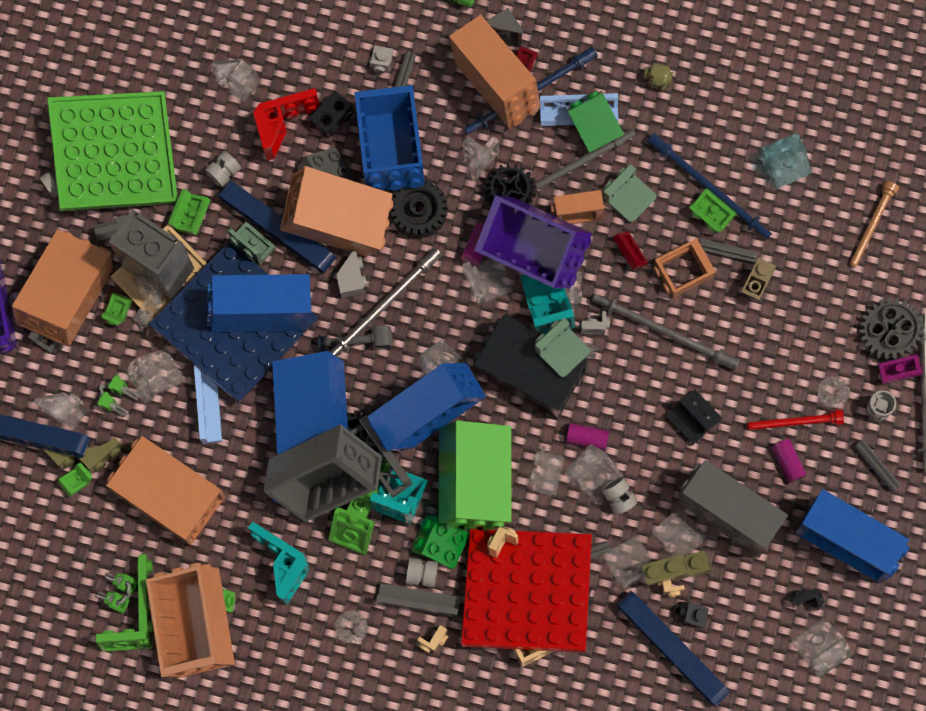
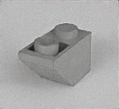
[337,251,367,298]

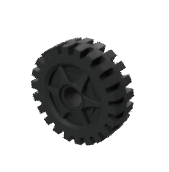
[390,180,448,239]

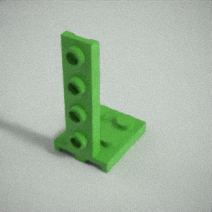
[329,454,390,555]
[96,554,153,652]

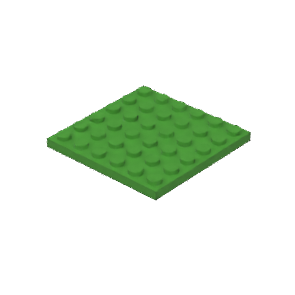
[47,91,178,211]

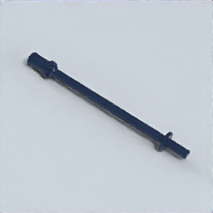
[464,46,598,135]
[647,133,772,239]

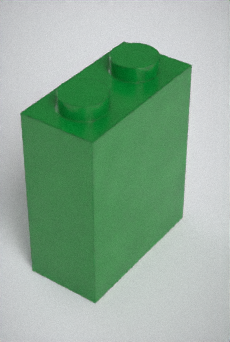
[567,90,624,153]

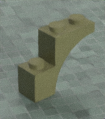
[44,437,123,473]
[642,550,714,586]

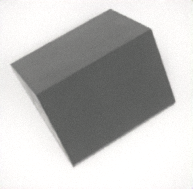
[487,8,523,47]

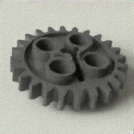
[859,298,925,361]

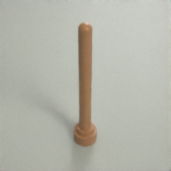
[850,181,899,267]

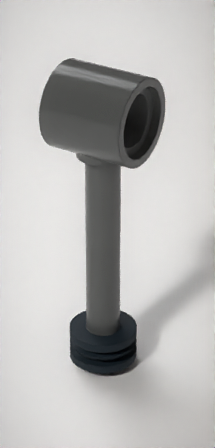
[317,326,393,351]

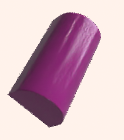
[461,223,484,266]
[878,355,923,384]
[566,423,609,451]
[771,439,807,484]

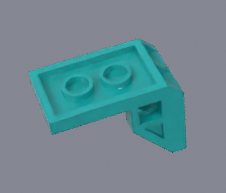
[520,275,576,335]
[370,470,428,525]
[248,521,309,605]

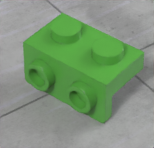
[689,188,737,232]
[168,189,211,235]

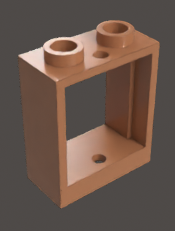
[550,190,604,224]
[653,238,716,298]

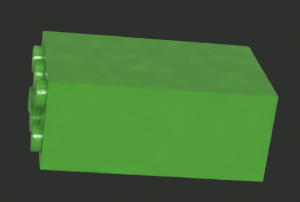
[439,421,511,531]

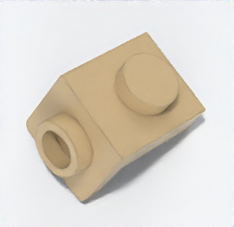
[487,527,518,558]
[658,580,685,597]
[417,625,449,653]

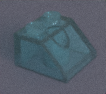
[760,133,812,189]

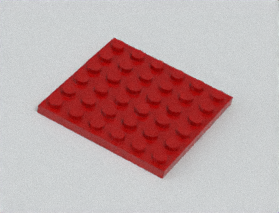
[462,529,592,653]

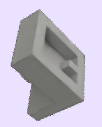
[370,46,394,74]
[581,311,610,335]

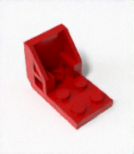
[253,88,320,161]

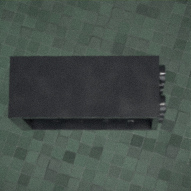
[473,314,588,419]

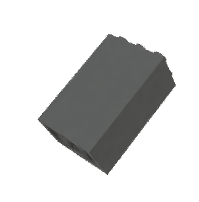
[109,209,194,300]
[263,424,382,522]
[677,460,788,558]

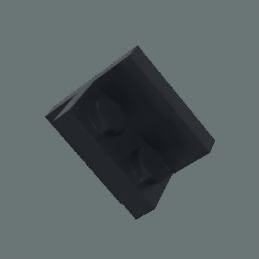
[666,390,722,446]

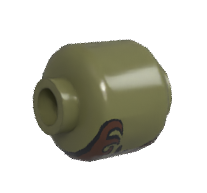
[644,63,673,90]

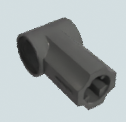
[94,215,128,243]

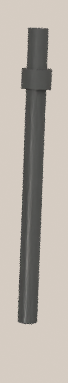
[534,129,636,191]

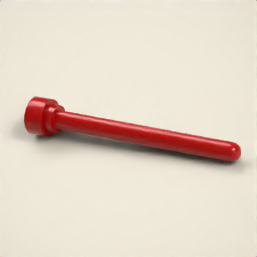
[747,409,844,430]

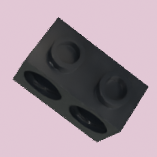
[309,90,353,138]

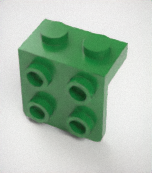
[411,515,469,569]

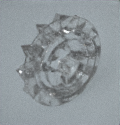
[818,376,850,408]
[335,611,368,644]

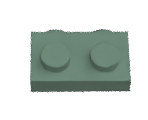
[603,164,657,223]
[227,222,276,265]
[535,318,590,378]

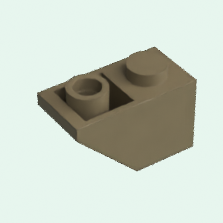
[741,257,776,301]

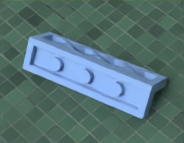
[540,93,619,126]
[194,365,223,444]

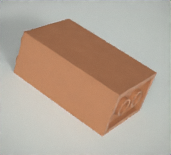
[449,15,541,129]
[280,166,393,257]
[12,230,113,347]
[106,436,226,546]
[146,563,235,678]

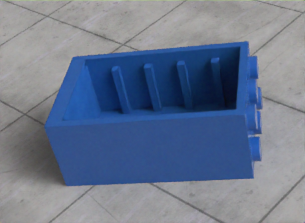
[354,85,425,191]
[206,274,311,332]
[272,351,348,455]
[367,363,486,451]
[795,489,910,583]

